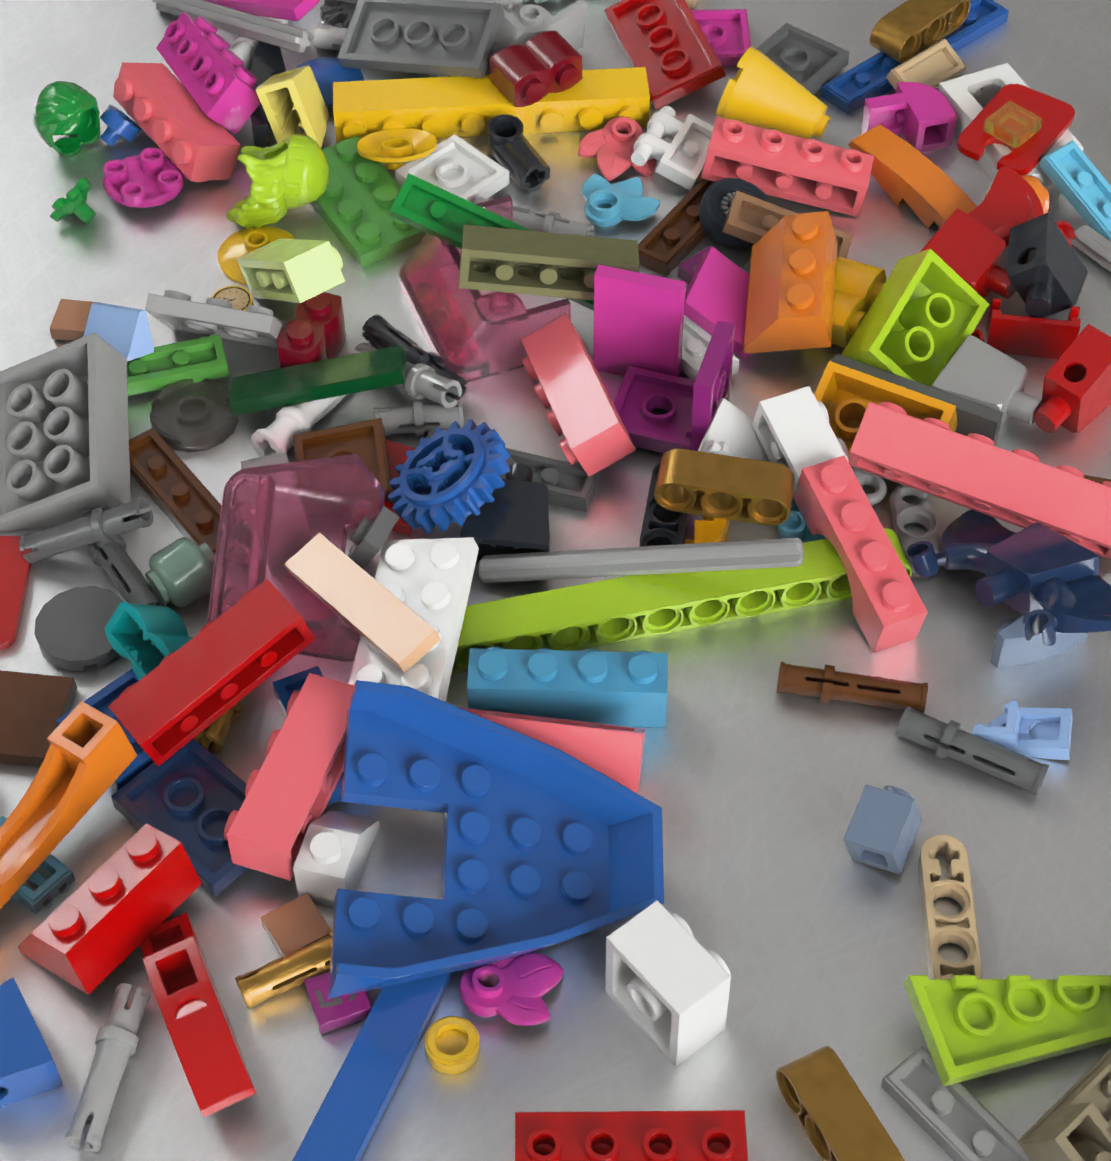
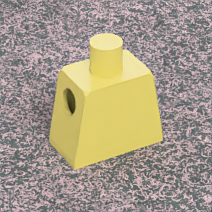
[256,65,329,148]

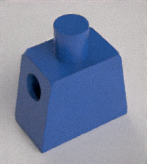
[0,978,63,1107]

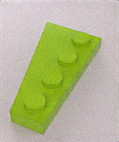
[903,975,1111,1087]

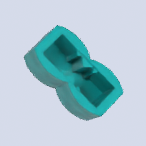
[104,602,193,680]

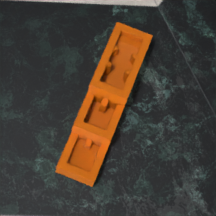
[848,124,977,229]

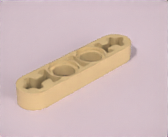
[918,834,983,979]

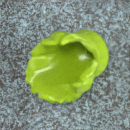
[226,134,329,229]

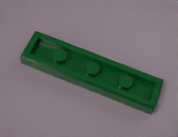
[229,345,406,416]

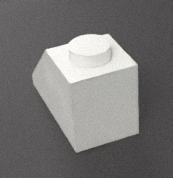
[293,810,380,908]

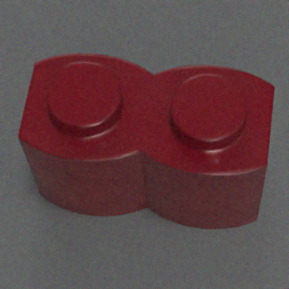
[489,31,583,107]
[277,292,346,368]

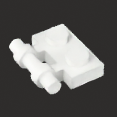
[631,106,714,190]

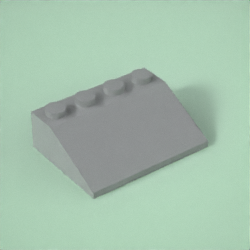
[0,333,131,532]

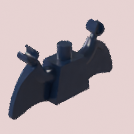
[907,509,1111,646]

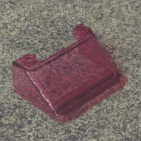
[207,454,385,662]

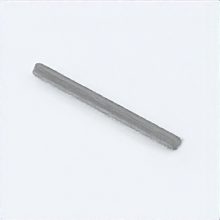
[478,538,804,583]

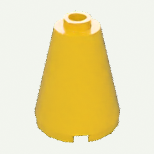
[716,47,831,140]

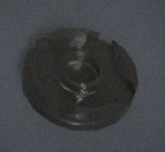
[150,379,239,453]

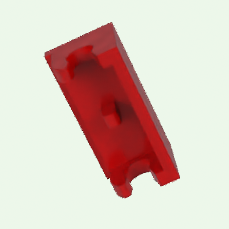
[986,298,1081,359]

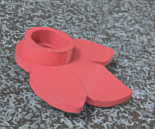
[578,117,656,182]

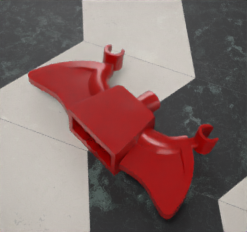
[920,166,1076,342]

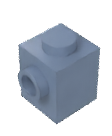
[843,785,922,875]

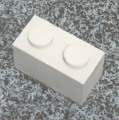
[752,386,849,499]

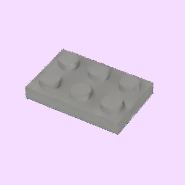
[145,290,285,350]

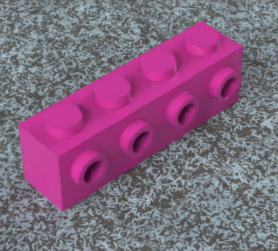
[156,11,261,135]

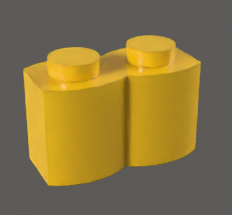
[831,257,886,347]

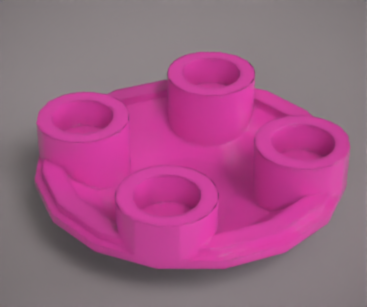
[103,148,184,208]

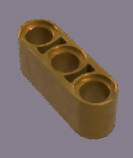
[870,0,971,64]
[654,449,795,526]
[776,1046,905,1161]

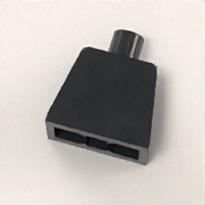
[1007,212,1088,318]
[460,464,550,564]

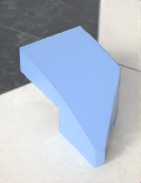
[972,699,1073,760]

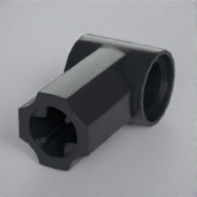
[487,114,550,193]

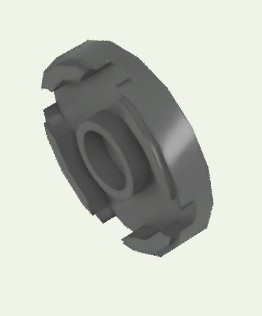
[34,586,124,671]

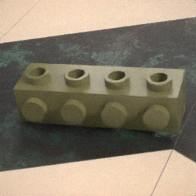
[459,225,639,301]

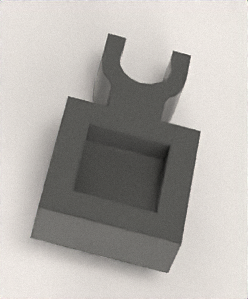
[347,506,399,569]

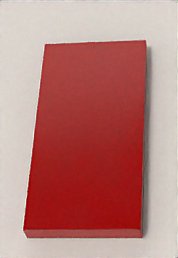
[604,0,726,110]

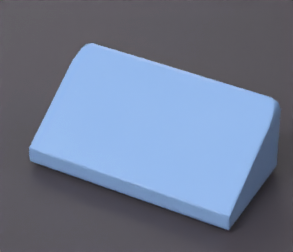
[83,302,154,361]

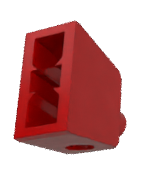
[1033,324,1111,433]

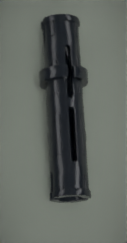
[362,315,467,401]

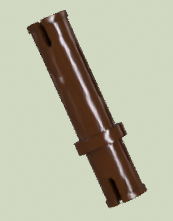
[776,662,928,713]

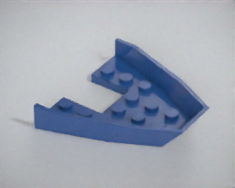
[328,680,664,999]

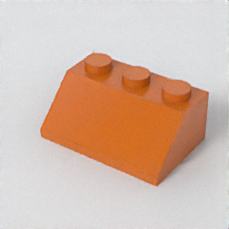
[743,211,837,354]

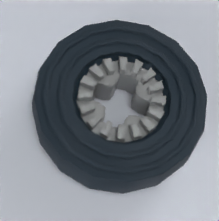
[698,178,770,249]

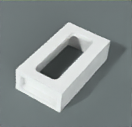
[938,63,1084,187]

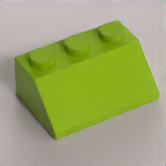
[841,249,989,387]

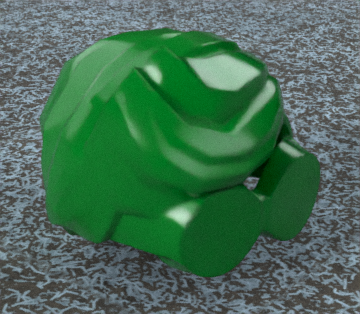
[33,81,101,157]

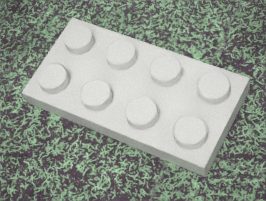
[349,537,479,702]

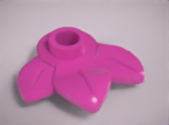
[459,953,564,1026]

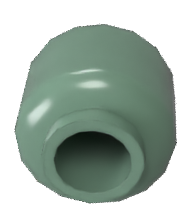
[145,537,219,608]

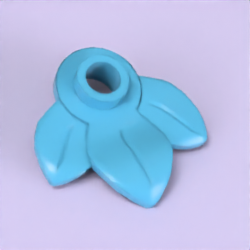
[582,174,660,227]

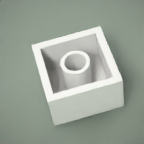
[605,901,731,1067]

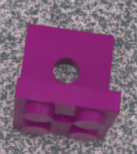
[614,321,735,453]

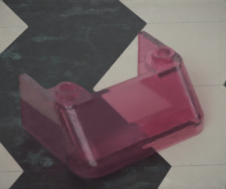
[399,195,571,383]

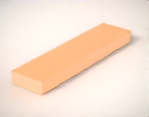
[284,533,441,673]

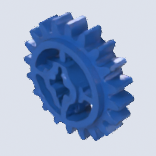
[388,419,511,534]

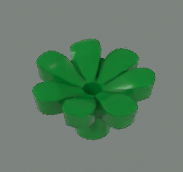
[50,178,96,225]

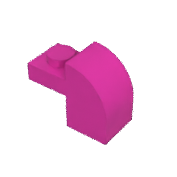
[861,82,957,152]

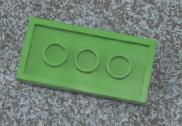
[311,136,434,268]

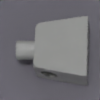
[931,335,1042,429]

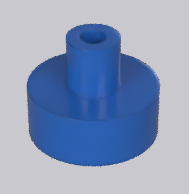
[100,104,141,147]

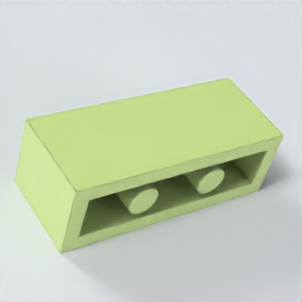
[237,238,345,303]

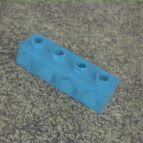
[467,647,668,728]

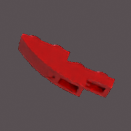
[140,913,256,1117]

